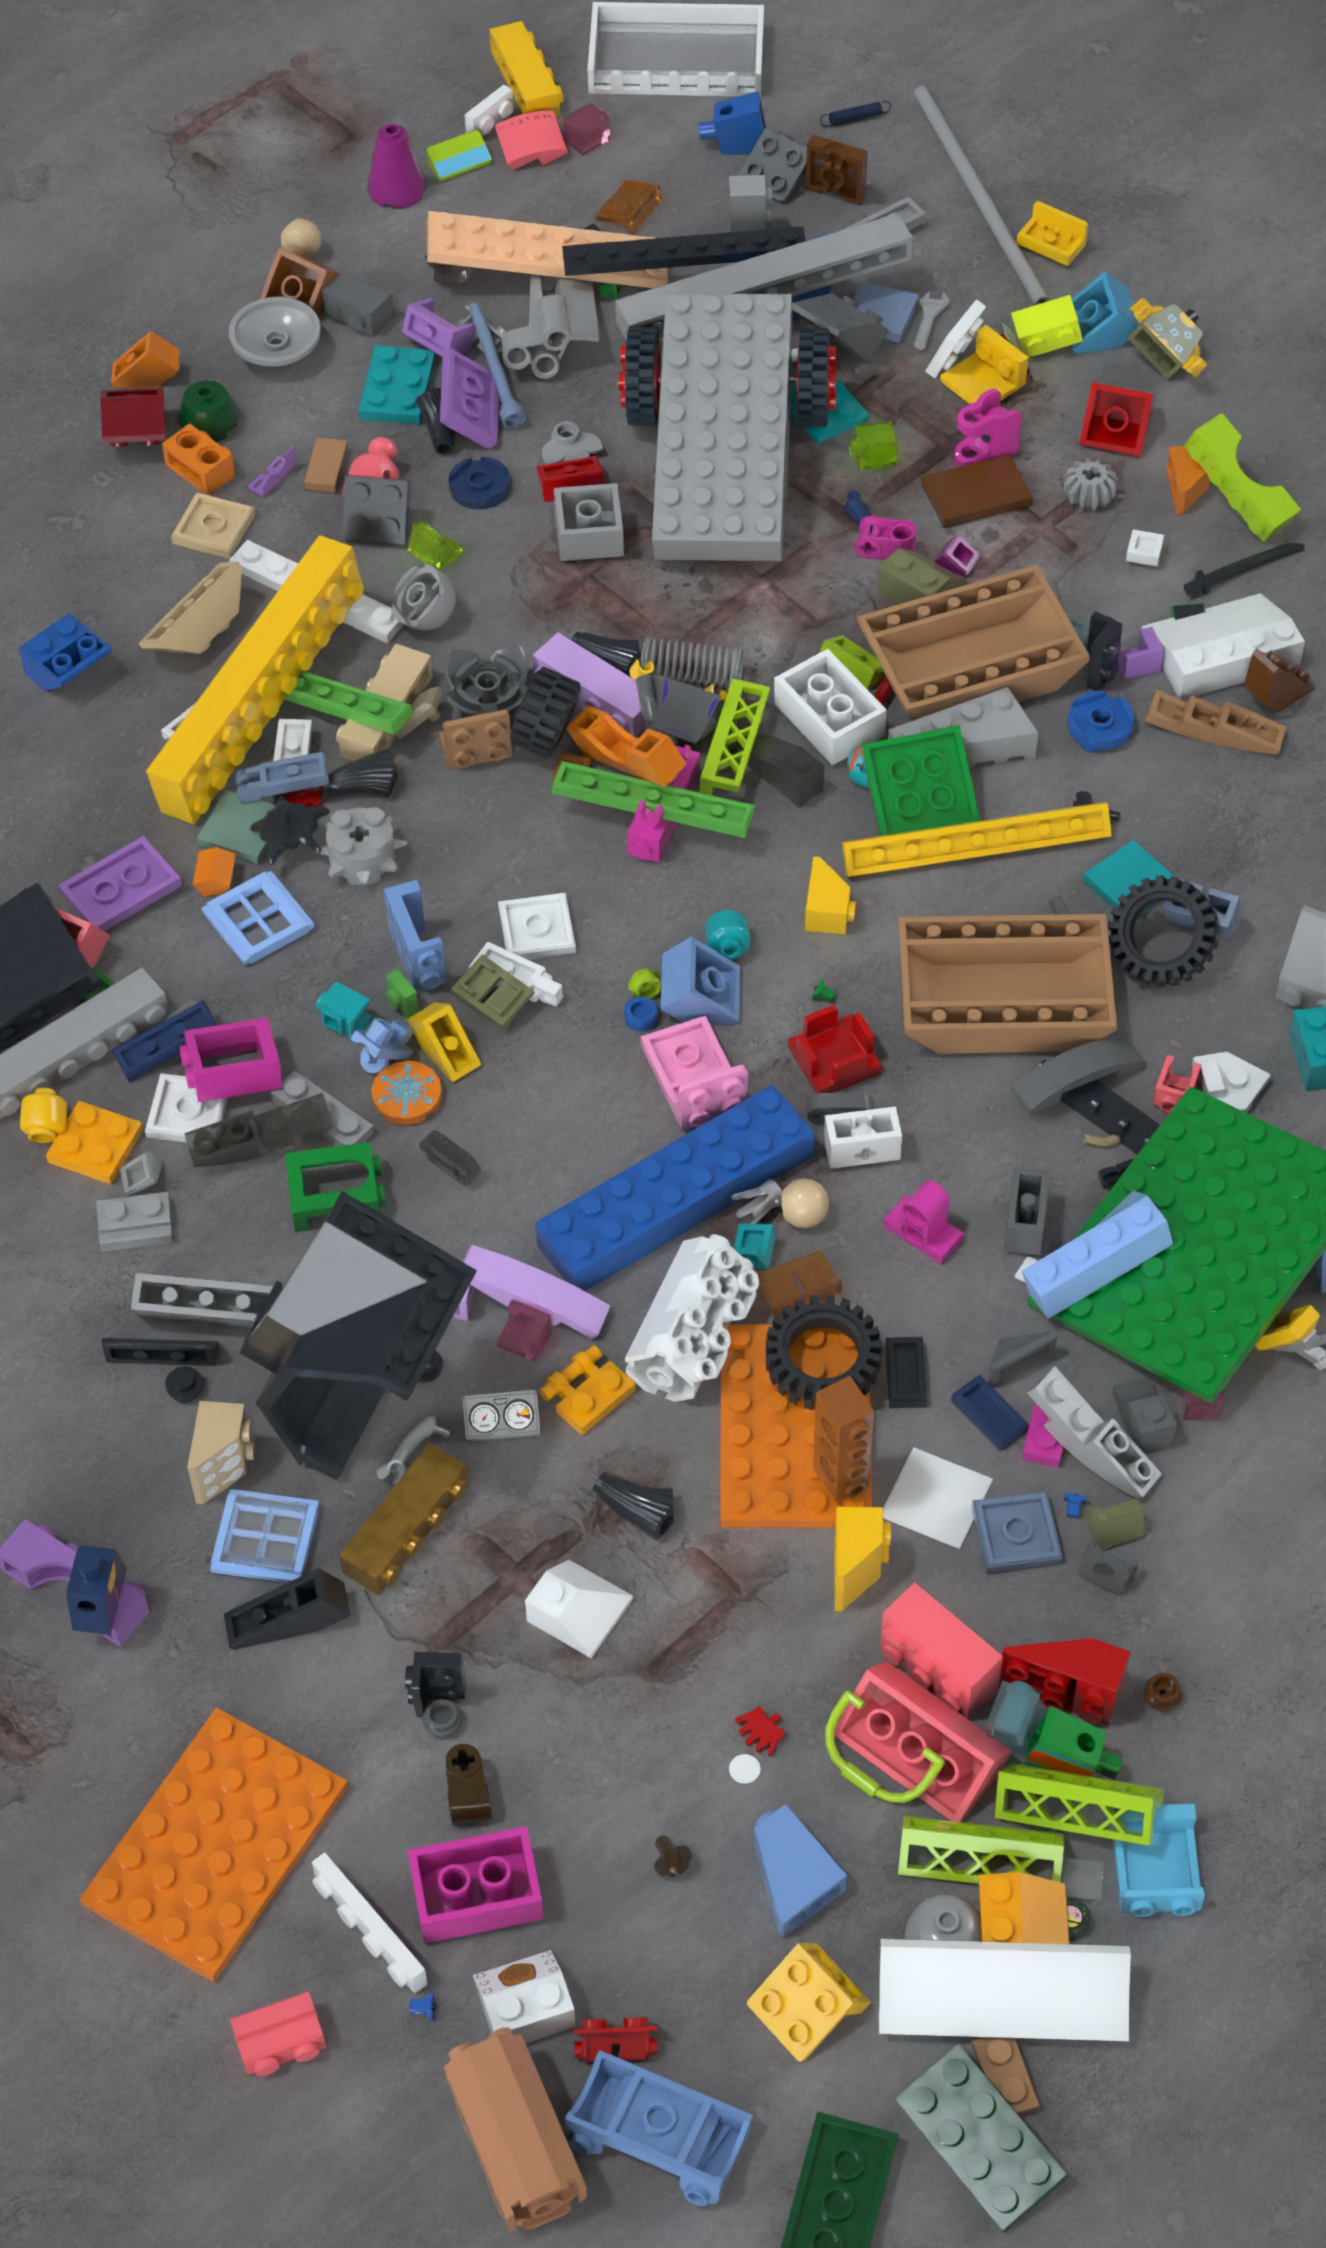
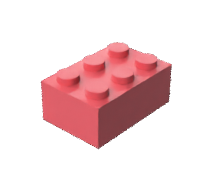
[880,1582,1003,1720]

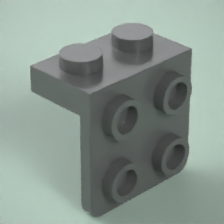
[738,128,822,203]

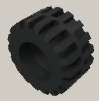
[510,666,581,759]

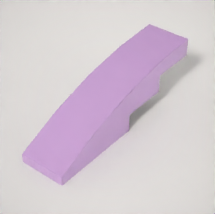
[463,1245,610,1340]

